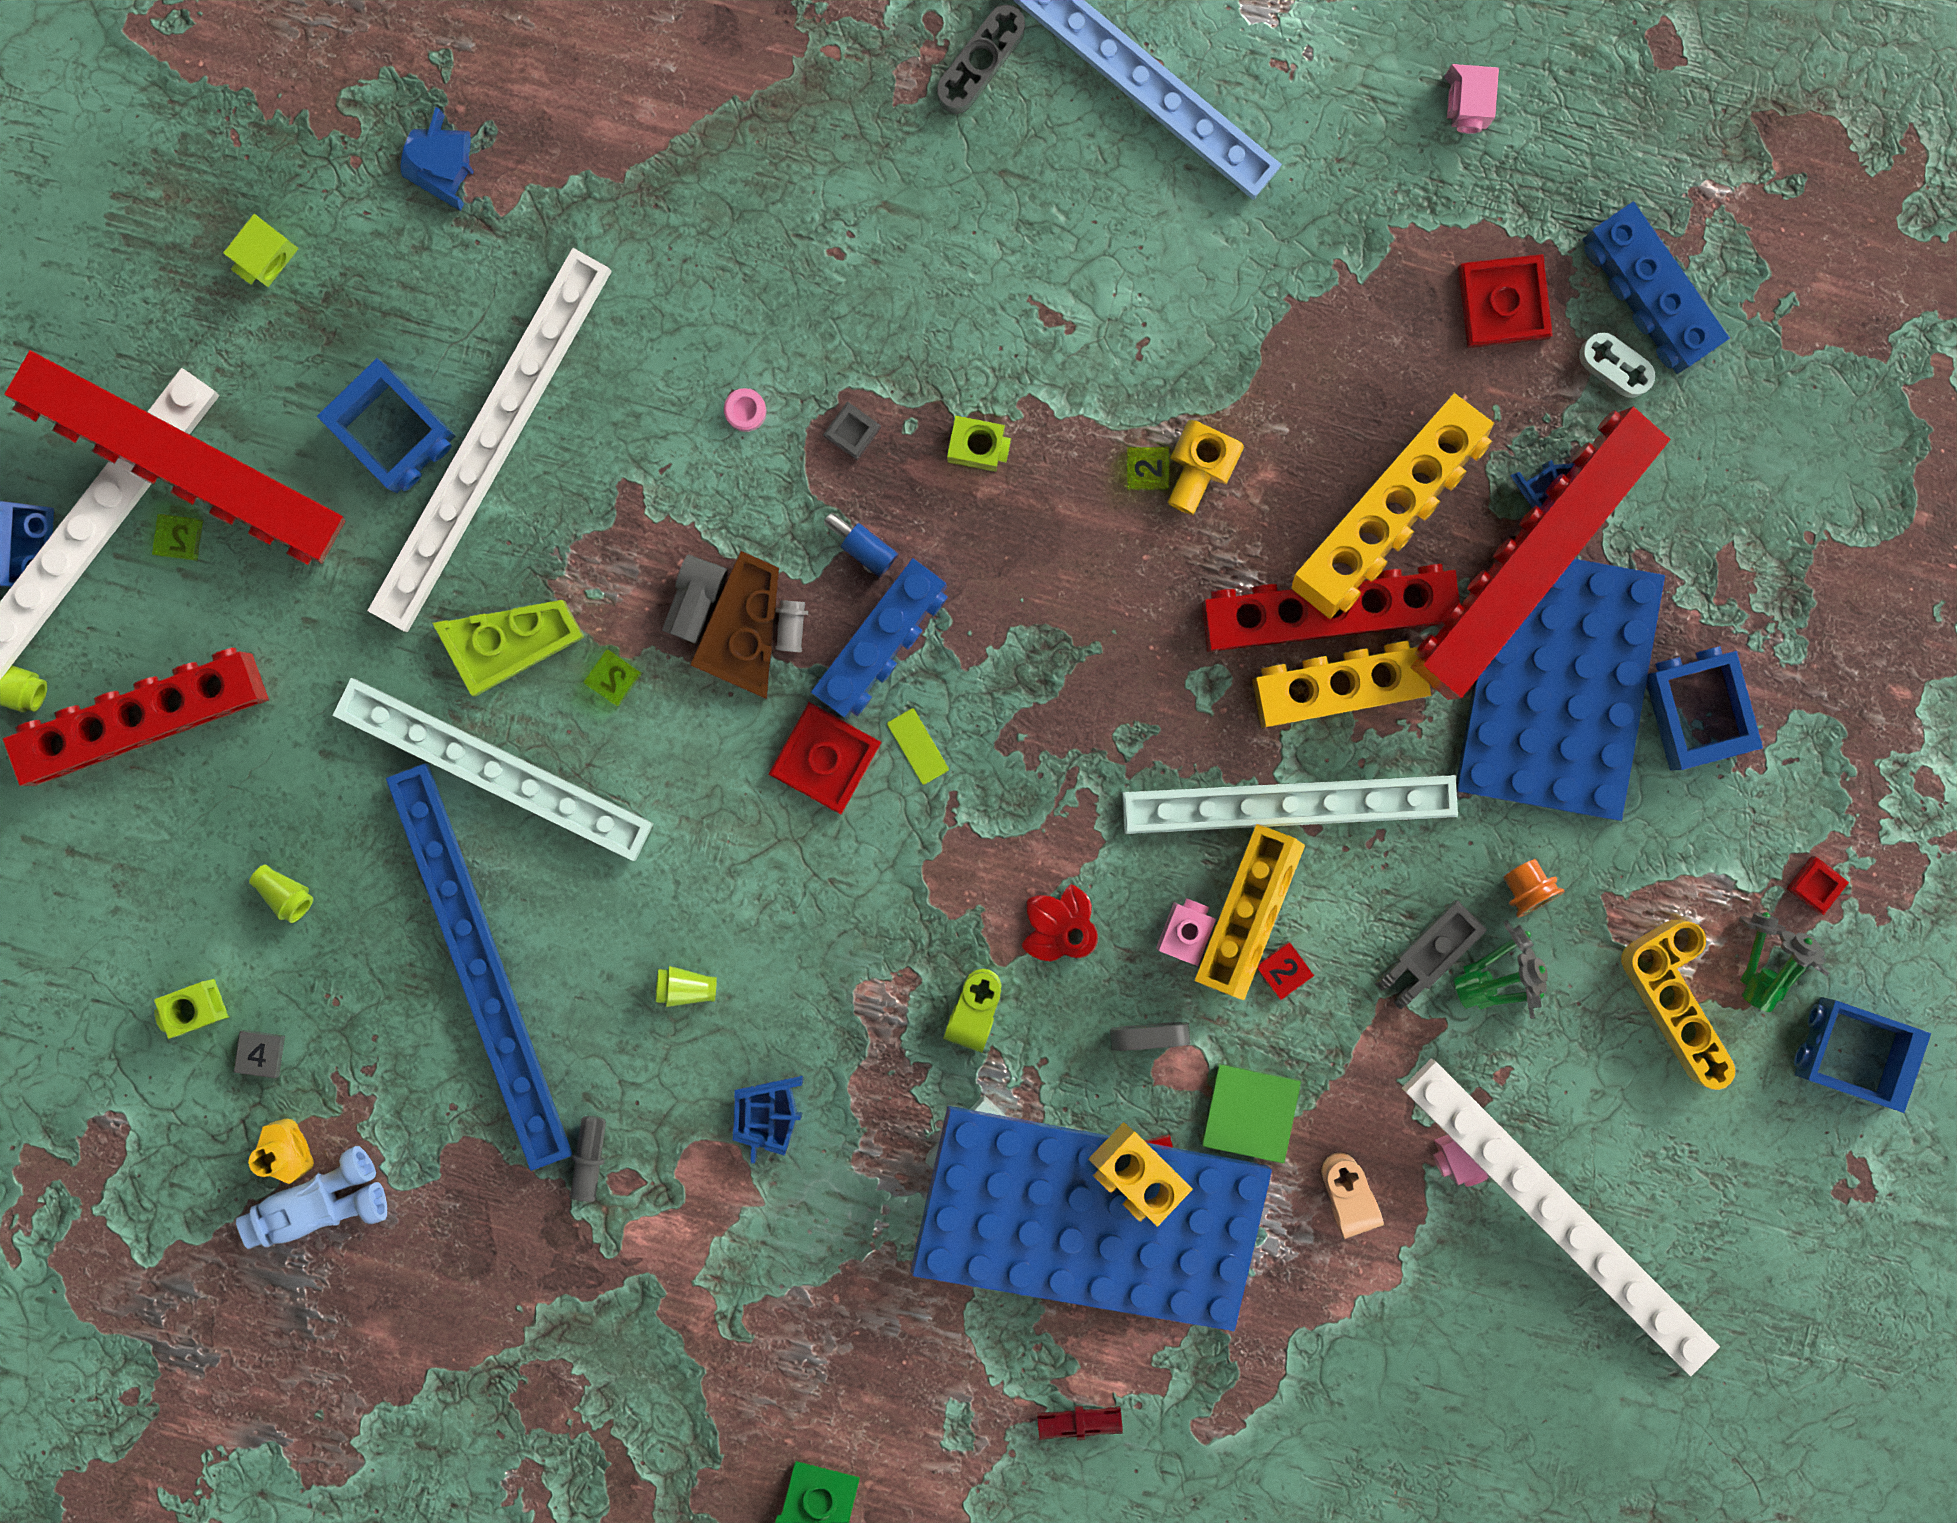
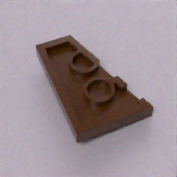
[690,551,779,699]

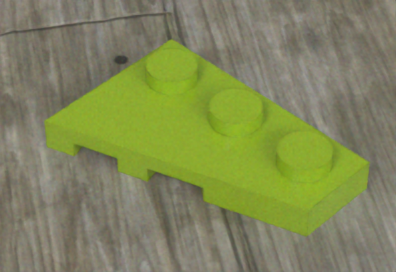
[432,600,585,697]

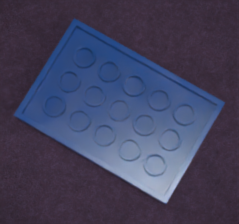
[1456,546,1665,821]

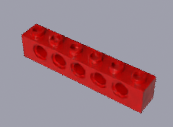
[1201,564,1460,652]
[2,647,269,786]

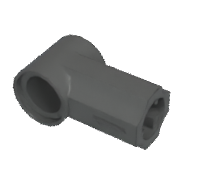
[662,554,728,644]

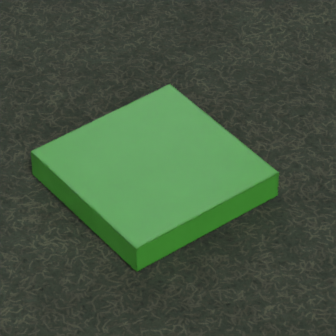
[1201,1063,1301,1163]

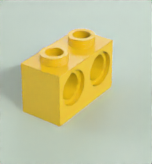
[1089,1122,1193,1227]

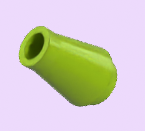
[249,864,313,923]
[655,966,717,1007]

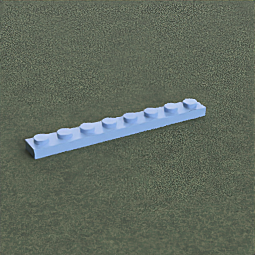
[1013,0,1282,200]

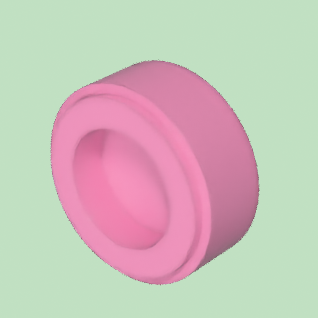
[724,388,767,432]

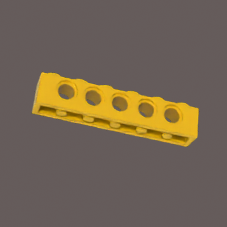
[1291,393,1494,619]

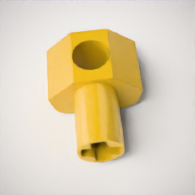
[1167,420,1244,515]
[248,1118,314,1184]

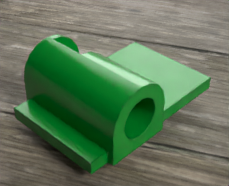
[775,1461,860,1523]

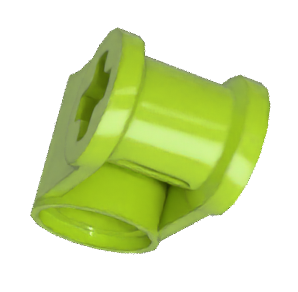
[943,968,1002,1053]

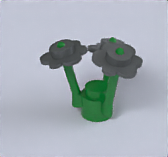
[1739,912,1830,1012]
[1454,920,1548,1019]

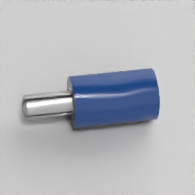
[824,513,898,578]

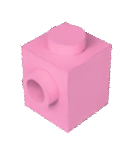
[1156,898,1216,966]
[1433,1134,1489,1187]

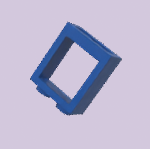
[317,358,456,493]
[1646,646,1763,771]
[1794,997,1931,1113]

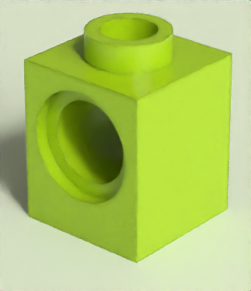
[223,214,299,287]
[947,415,1011,472]
[154,978,229,1039]

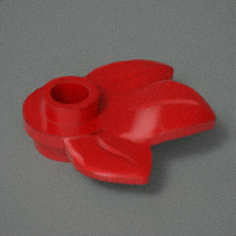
[1022,884,1098,962]

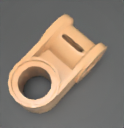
[1321,1152,1384,1239]

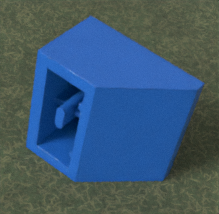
[0,501,54,589]

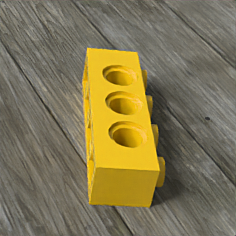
[1252,641,1432,728]
[1194,824,1305,1000]

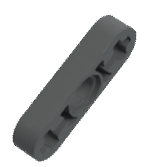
[937,5,1025,114]

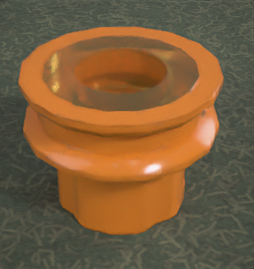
[1503,859,1565,918]

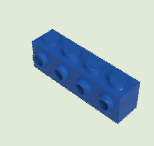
[1582,201,1730,374]
[811,558,948,719]

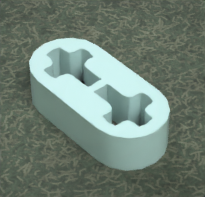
[1579,333,1655,398]

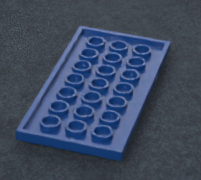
[910,1106,1272,1331]

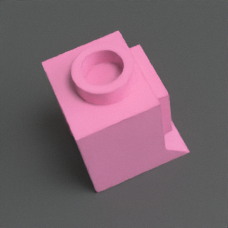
[1444,64,1499,134]

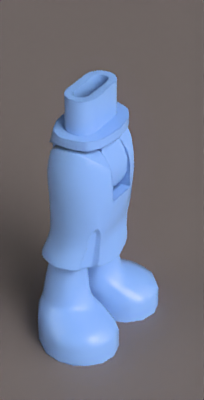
[236,1146,387,1249]

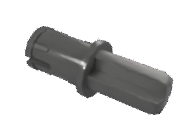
[569,1116,606,1202]

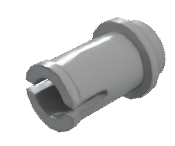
[775,600,808,652]

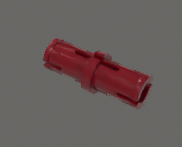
[1037,1406,1123,1441]

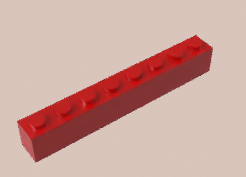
[4,350,346,566]
[1410,406,1671,700]

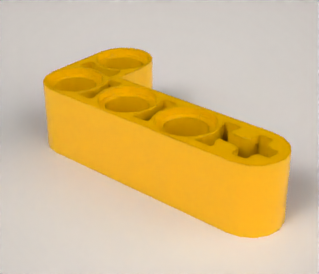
[1621,920,1735,1090]

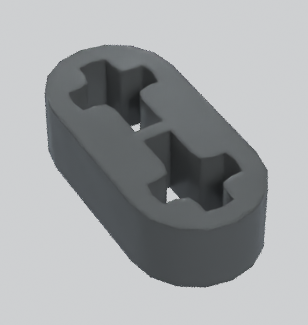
[1110,1022,1191,1051]

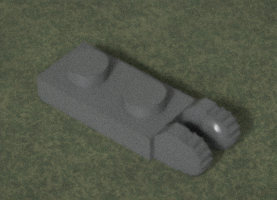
[1375,900,1487,1009]

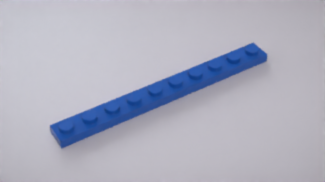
[386,764,573,1171]

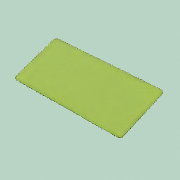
[887,708,949,785]

